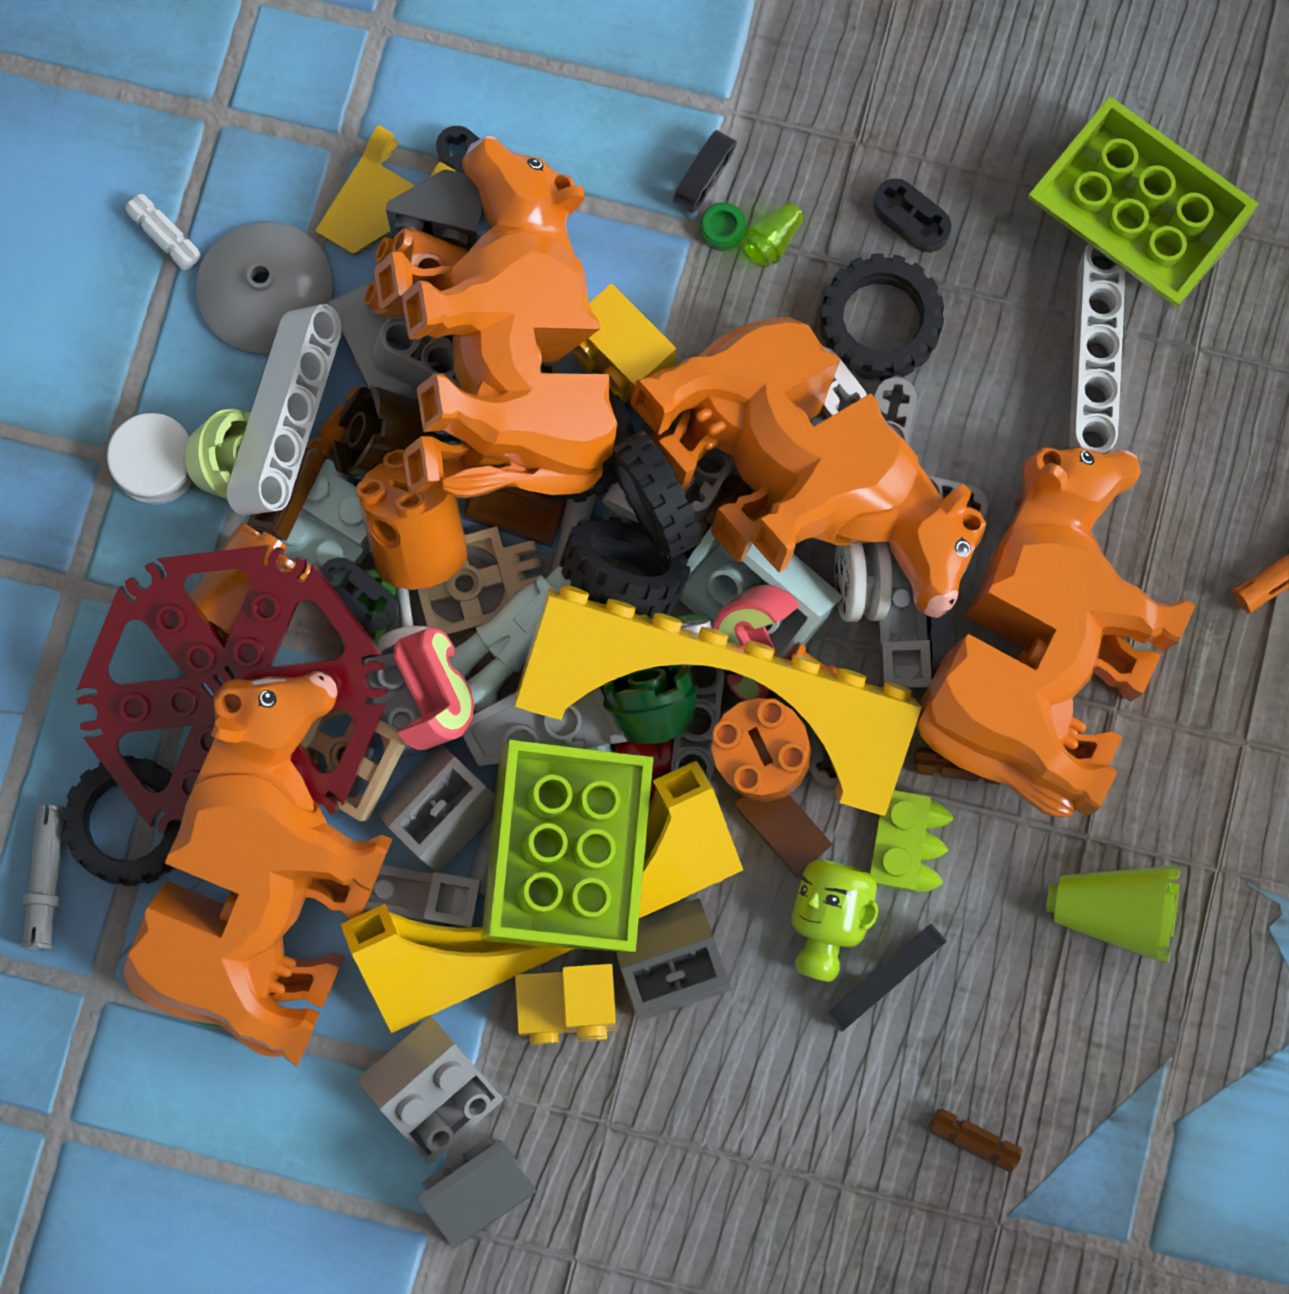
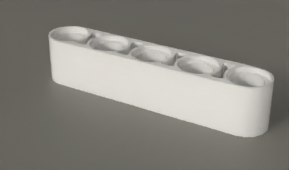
[1069,244,1126,453]
[226,304,342,516]

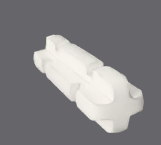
[125,194,201,270]

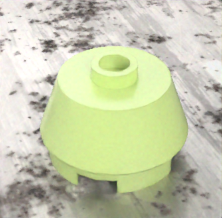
[184,409,251,500]

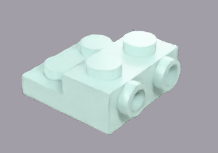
[278,459,370,590]

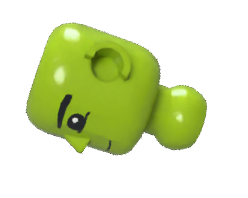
[791,859,878,982]

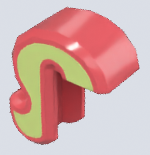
[712,585,800,702]
[393,627,474,750]

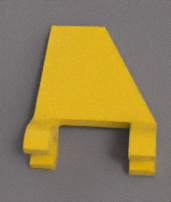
[315,125,455,256]

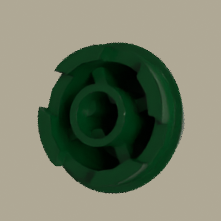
[603,665,698,744]

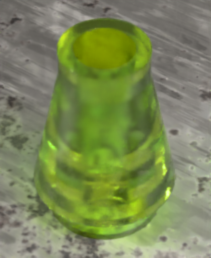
[741,201,805,268]

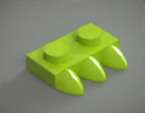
[869,790,953,893]

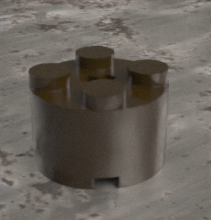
[333,385,436,481]

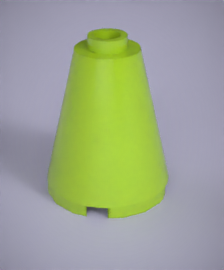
[1046,866,1181,963]

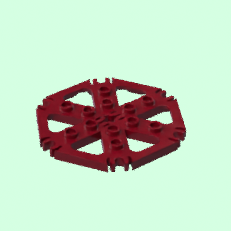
[76,545,388,834]

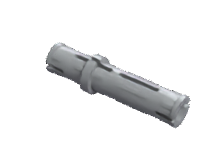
[20,804,65,952]

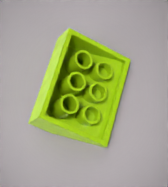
[1027,96,1259,308]
[481,740,653,953]

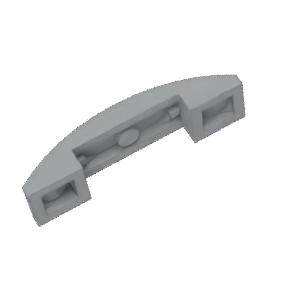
[878,542,932,689]
[305,865,481,928]

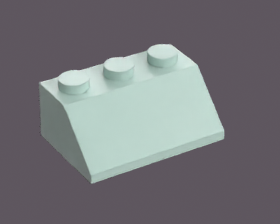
[680,526,843,658]

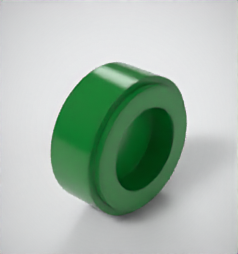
[700,202,746,251]

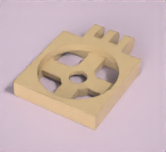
[417,526,546,638]
[300,709,406,822]

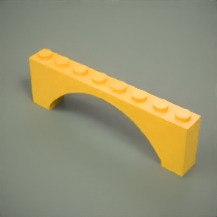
[515,585,921,816]
[340,760,743,1033]

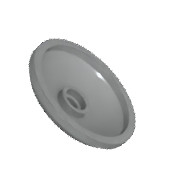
[196,222,334,355]

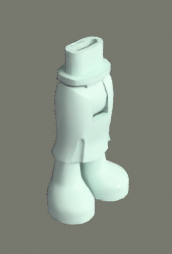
[448,565,571,712]

